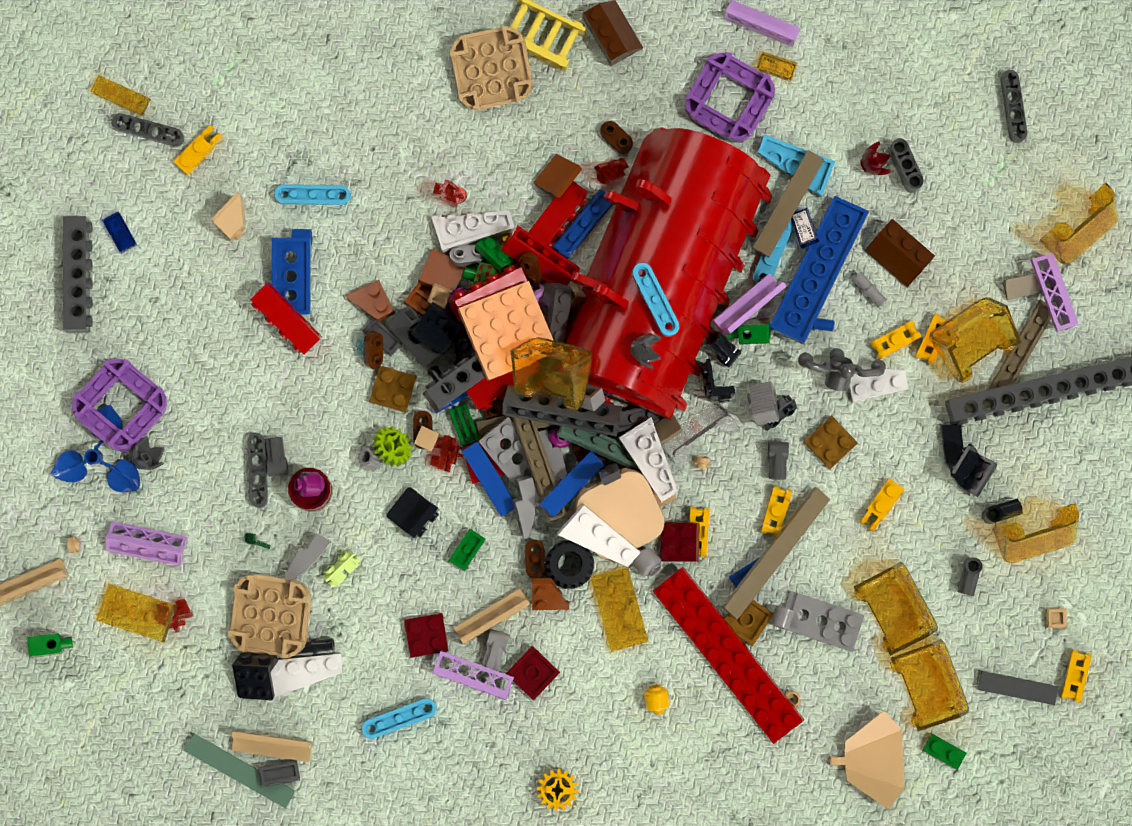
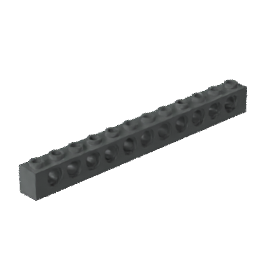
[945,357,1132,426]

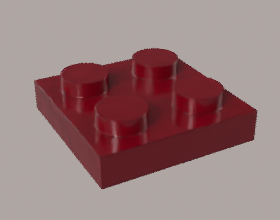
[660,523,700,562]
[404,613,449,658]
[506,646,560,701]

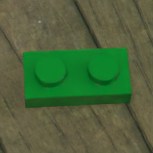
[475,236,515,272]
[448,529,486,571]
[922,734,967,770]

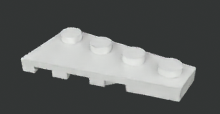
[431,211,515,253]
[619,417,678,503]
[557,504,641,567]
[271,654,343,698]

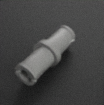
[853,272,887,308]

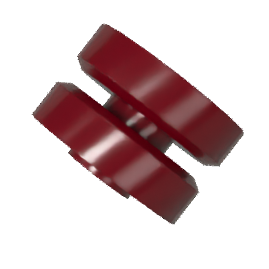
[288,468,333,512]

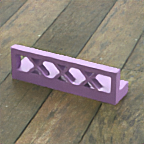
[724,0,800,47]
[1031,253,1079,332]
[712,273,786,336]
[105,521,188,566]
[433,651,514,700]

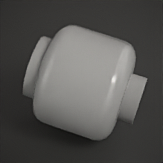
[633,548,661,577]

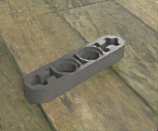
[1001,70,1028,143]
[111,113,184,147]
[247,433,268,508]

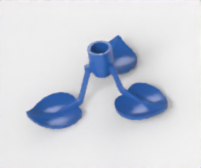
[51,405,140,493]

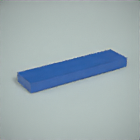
[553,189,613,259]
[461,441,514,517]
[539,451,605,518]

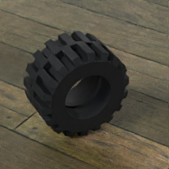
[546,540,594,589]

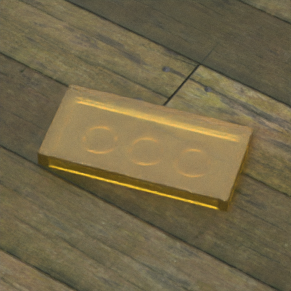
[591,567,648,652]
[96,584,177,643]

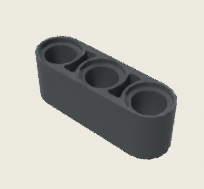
[889,138,924,193]

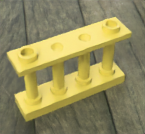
[510,0,586,72]

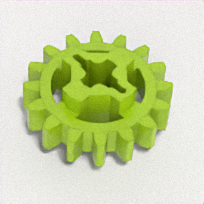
[372,426,413,467]

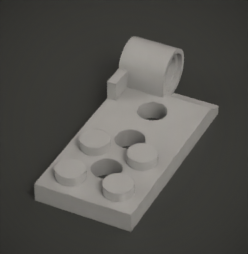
[478,416,561,492]
[771,591,864,652]

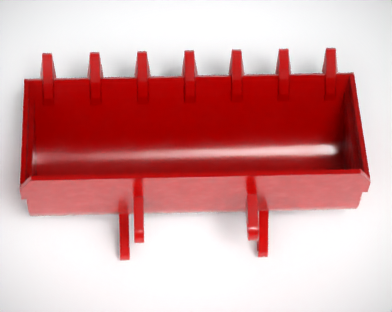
[552,127,772,420]

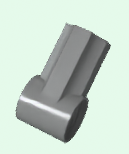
[482,629,510,671]

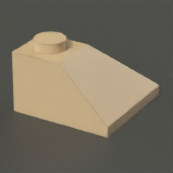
[211,192,246,242]

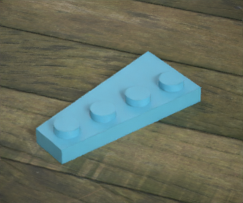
[757,135,835,197]

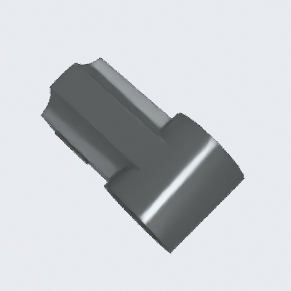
[266,437,289,477]
[768,441,789,480]
[957,557,983,596]

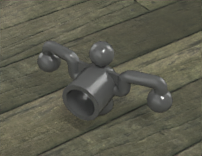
[798,348,886,391]

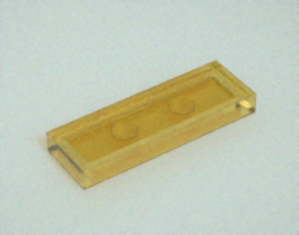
[90,75,150,116]

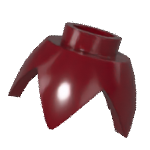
[860,141,892,175]

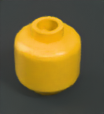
[643,684,670,715]

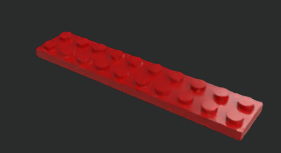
[653,567,805,744]

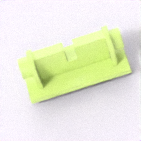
[322,550,361,587]

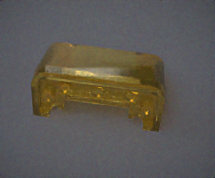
[1040,183,1119,264]
[929,297,1022,383]
[510,337,593,410]
[993,503,1079,563]
[854,562,938,656]
[890,639,969,731]

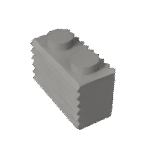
[747,381,779,426]

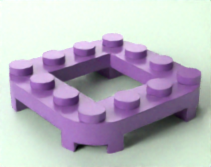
[685,52,775,143]
[72,359,167,452]

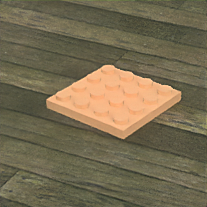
[457,281,558,381]

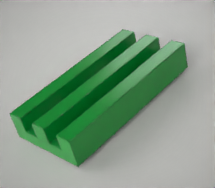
[449,404,480,447]

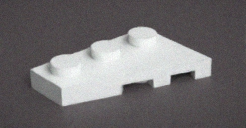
[849,366,909,403]

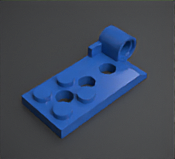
[272,229,313,315]

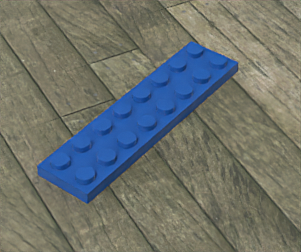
[769,196,869,345]

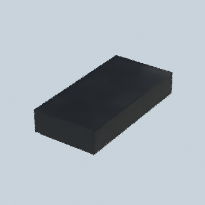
[941,424,964,464]

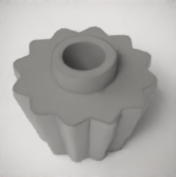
[358,446,384,472]

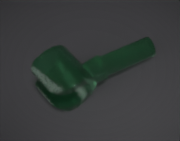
[245,533,271,549]

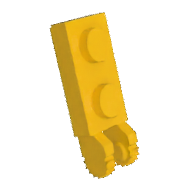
[173,125,223,175]
[859,478,905,532]

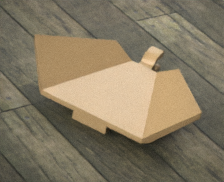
[829,711,905,810]

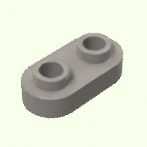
[449,244,486,267]

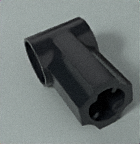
[706,331,741,368]
[982,498,1023,524]

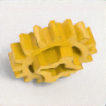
[536,768,579,812]

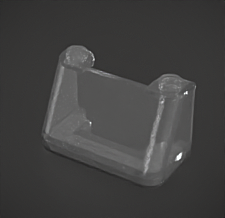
[661,403,743,474]

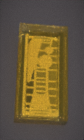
[756,51,797,82]

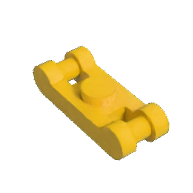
[915,313,952,365]
[870,320,922,359]
[760,485,793,537]
[689,506,710,558]
[1060,649,1092,703]

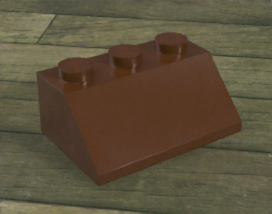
[583,0,643,67]
[864,219,935,288]

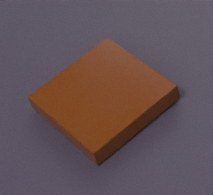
[533,154,582,198]
[418,249,467,295]

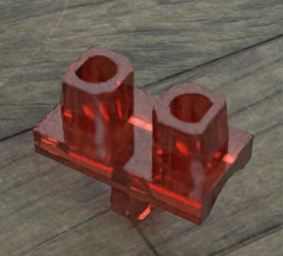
[594,158,629,184]
[433,179,467,208]
[430,435,463,472]
[155,599,194,633]

